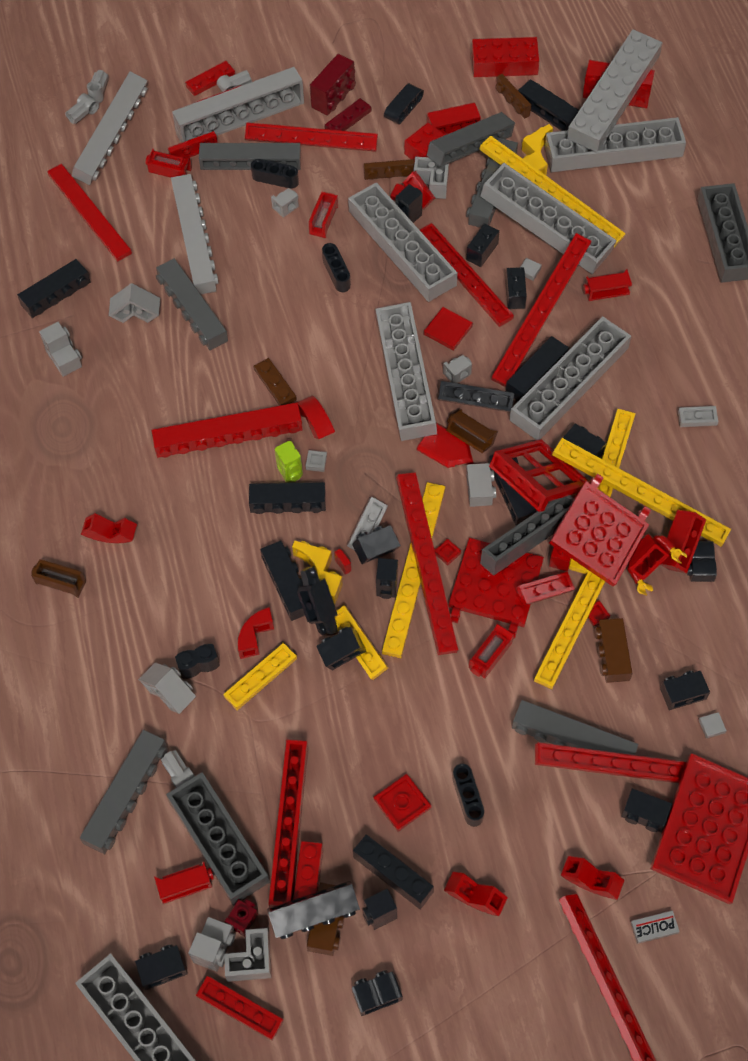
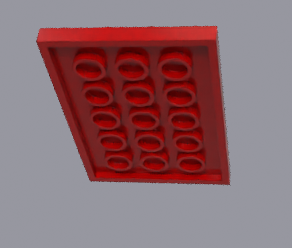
[650,753,748,905]

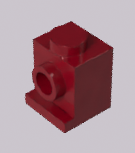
[225,899,258,937]

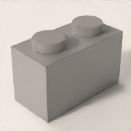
[466,463,496,507]

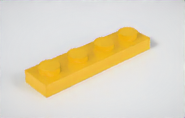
[334,605,389,680]
[223,643,297,711]

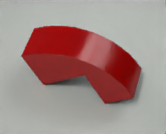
[298,396,335,439]
[81,513,137,544]
[238,607,274,659]
[561,856,625,900]
[444,872,508,916]

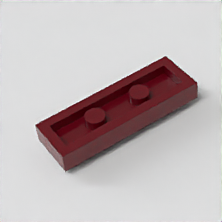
[325,98,372,131]

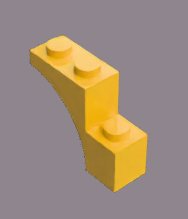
[522,124,553,176]
[292,541,343,605]

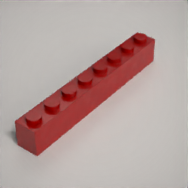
[151,402,303,458]
[268,740,308,908]

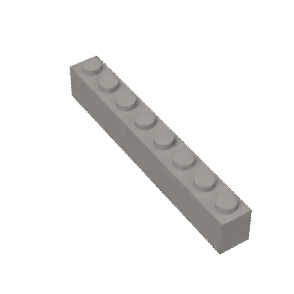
[72,71,148,185]
[171,174,219,295]

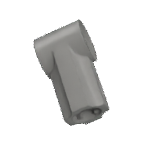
[87,70,109,103]
[217,70,252,92]
[65,93,99,124]
[161,750,195,788]

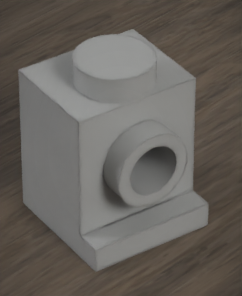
[271,188,299,218]
[443,355,472,383]

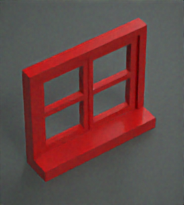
[489,439,590,512]

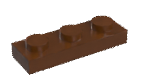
[496,74,531,119]
[364,159,415,180]
[253,358,297,406]

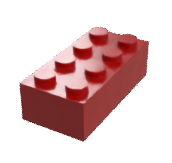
[472,37,540,77]
[582,60,655,108]

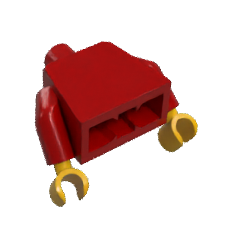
[627,534,687,596]

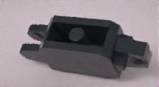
[297,566,338,635]

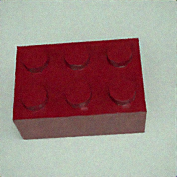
[310,54,356,116]

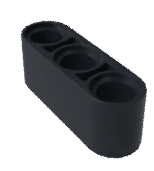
[384,83,424,124]
[251,159,299,189]
[322,243,351,292]
[452,764,485,827]

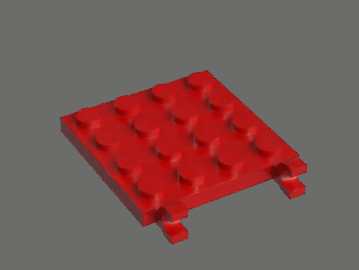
[549,473,651,587]
[448,538,544,639]

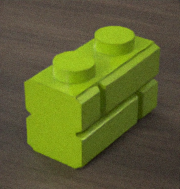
[274,441,303,483]

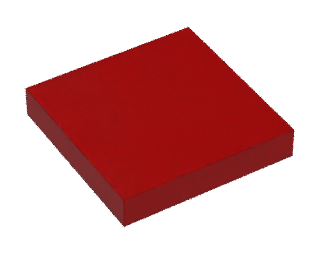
[424,307,473,351]
[373,774,432,832]

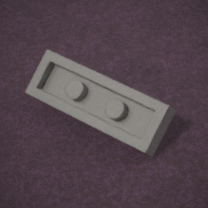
[347,497,388,550]

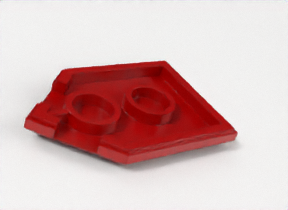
[417,423,474,468]

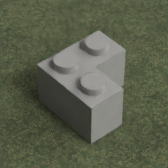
[414,157,449,199]
[109,283,160,323]
[39,322,82,377]
[138,663,196,714]
[188,917,236,972]
[224,928,271,982]

